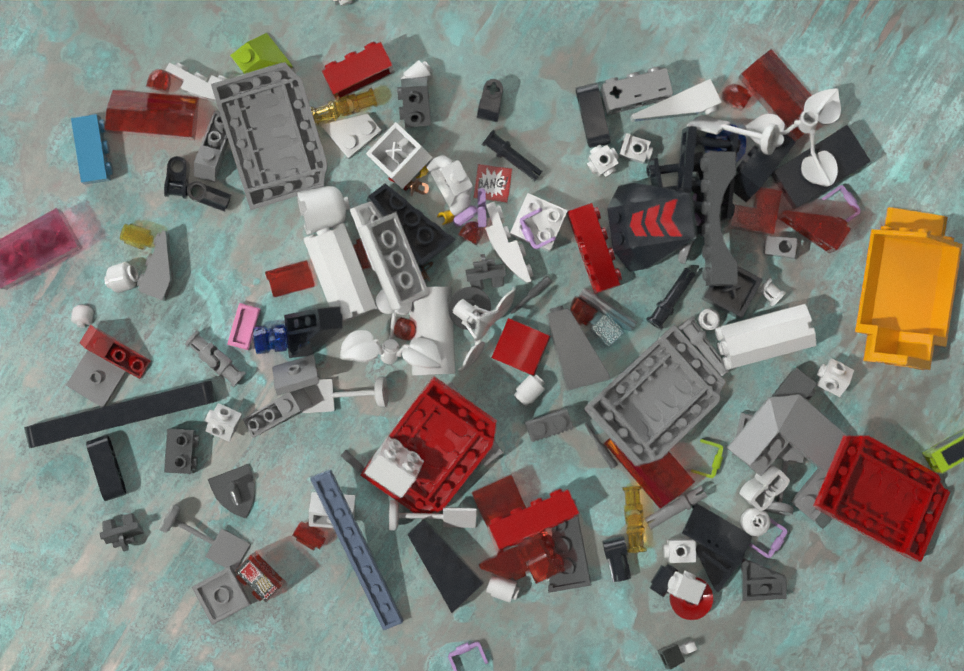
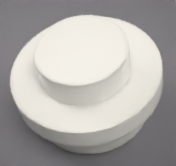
[698,309,720,330]

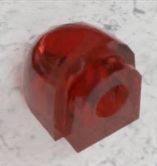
[146,69,171,93]
[722,84,752,111]
[458,221,483,247]
[570,295,598,326]

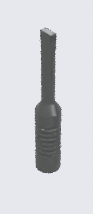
[510,275,552,314]
[584,423,618,469]
[340,450,364,473]

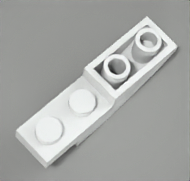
[165,62,227,102]
[485,202,534,284]

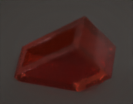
[478,545,529,580]

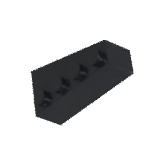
[366,183,456,269]
[407,519,484,613]

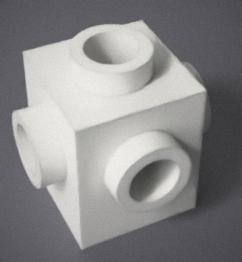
[587,144,619,177]
[817,358,854,397]
[205,403,242,442]

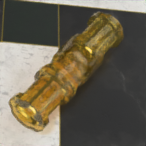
[310,88,378,126]
[622,486,647,553]

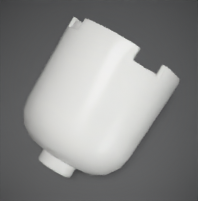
[297,186,350,235]

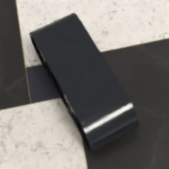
[575,83,610,148]
[86,435,127,501]

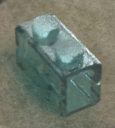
[589,313,624,347]

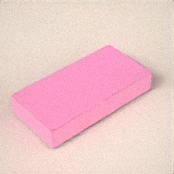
[227,303,261,350]

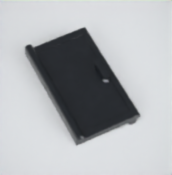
[681,503,752,566]

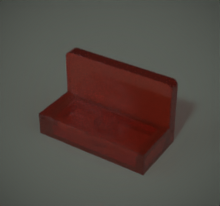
[265,260,315,297]

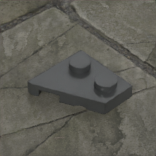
[741,558,787,601]

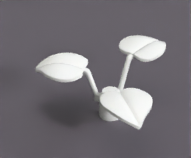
[746,89,841,186]
[453,287,516,372]
[340,290,441,368]

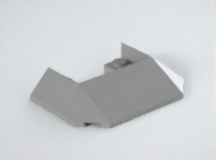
[727,394,847,529]

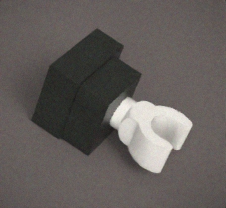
[657,641,697,670]

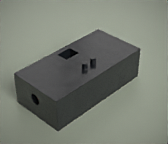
[771,125,871,210]

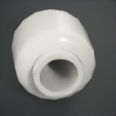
[104,262,139,293]
[740,507,771,536]

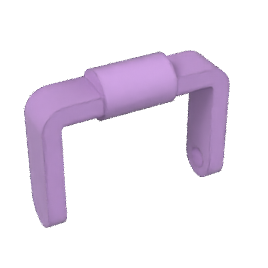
[822,185,861,226]
[478,188,487,227]
[454,205,478,227]
[520,208,556,249]
[749,518,787,558]
[448,641,488,671]

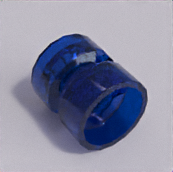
[253,323,288,354]

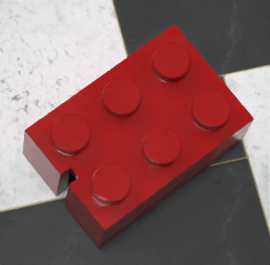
[322,41,394,101]

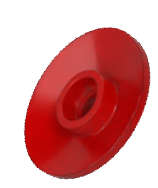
[669,577,713,620]

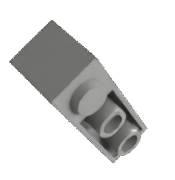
[194,111,228,182]
[137,230,174,301]
[242,388,313,438]

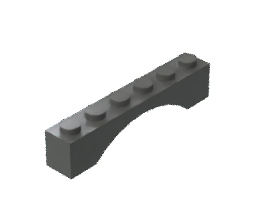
[701,152,738,286]

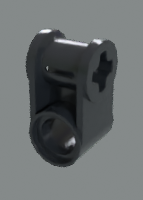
[476,79,503,122]
[164,156,190,199]

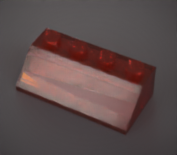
[738,49,812,141]
[105,90,199,140]
[604,437,695,509]

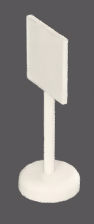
[687,115,780,155]
[302,377,388,413]
[389,500,476,531]

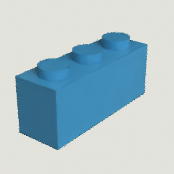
[71,114,113,185]

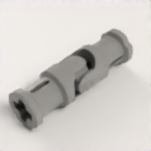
[185,331,246,388]

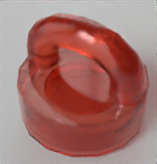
[394,317,416,341]

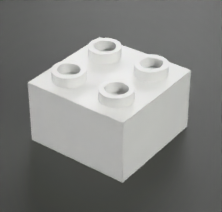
[366,122,432,189]
[510,193,568,252]
[365,436,424,498]

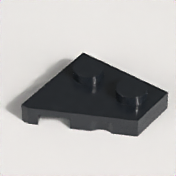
[696,541,738,592]

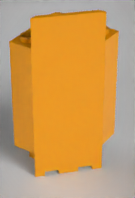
[855,207,962,371]

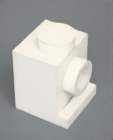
[619,133,653,164]

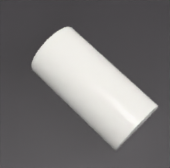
[358,212,429,310]
[409,287,455,376]

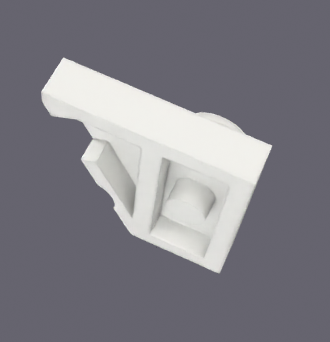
[322,114,382,159]

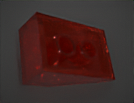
[776,210,851,254]
[471,474,530,548]

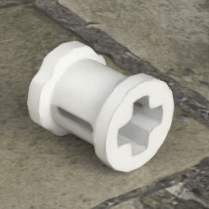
[756,278,786,306]

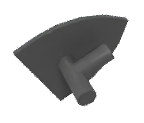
[208,464,255,518]

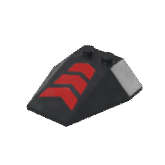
[607,183,698,272]

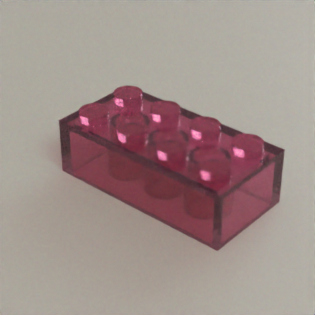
[0,208,82,290]

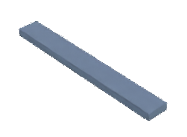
[310,469,403,631]

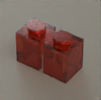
[517,531,565,584]

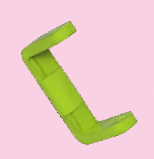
[691,439,723,478]

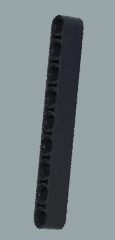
[24,381,217,448]

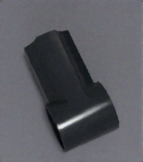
[187,181,232,212]
[602,536,631,582]

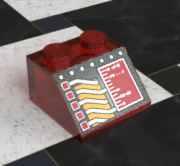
[235,551,286,602]

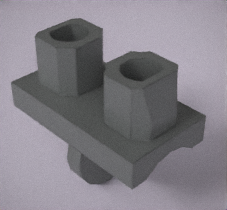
[465,254,506,290]
[99,513,144,552]

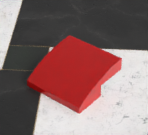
[491,318,551,376]

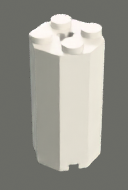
[303,223,378,323]
[715,304,816,370]

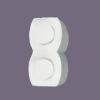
[739,464,790,512]

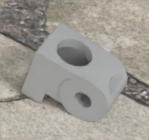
[764,236,798,259]

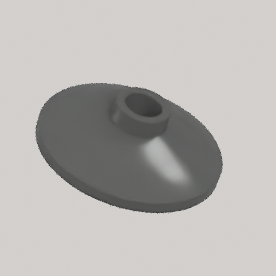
[448,287,491,330]

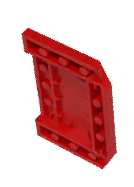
[360,376,497,513]
[813,435,950,562]

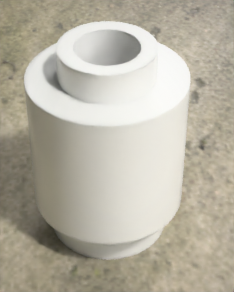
[400,60,433,81]
[514,375,545,406]
[486,576,520,603]

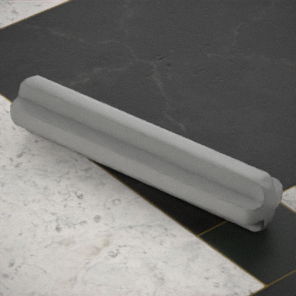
[579,288,637,331]

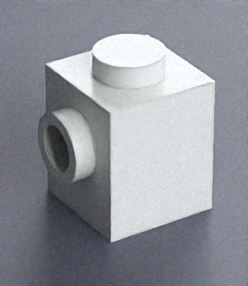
[663,539,696,563]
[667,570,706,605]

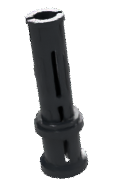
[481,129,543,182]
[646,268,696,330]

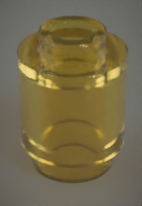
[120,223,154,250]

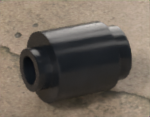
[649,563,679,597]

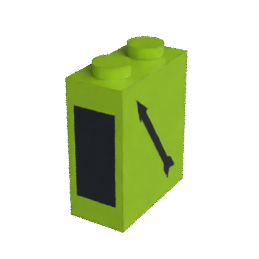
[922,429,964,473]

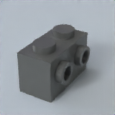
[397,77,431,128]
[164,428,199,474]

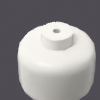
[71,305,94,328]

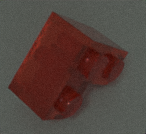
[728,187,782,236]

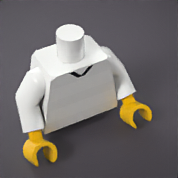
[415,155,473,225]

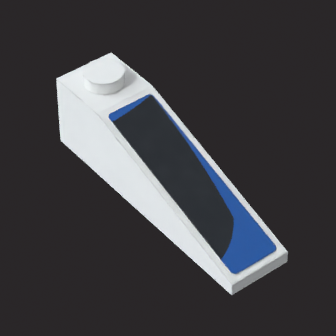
[630,79,721,122]

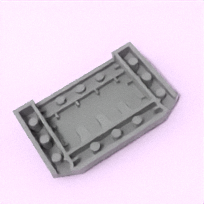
[211,62,327,210]
[584,325,725,466]

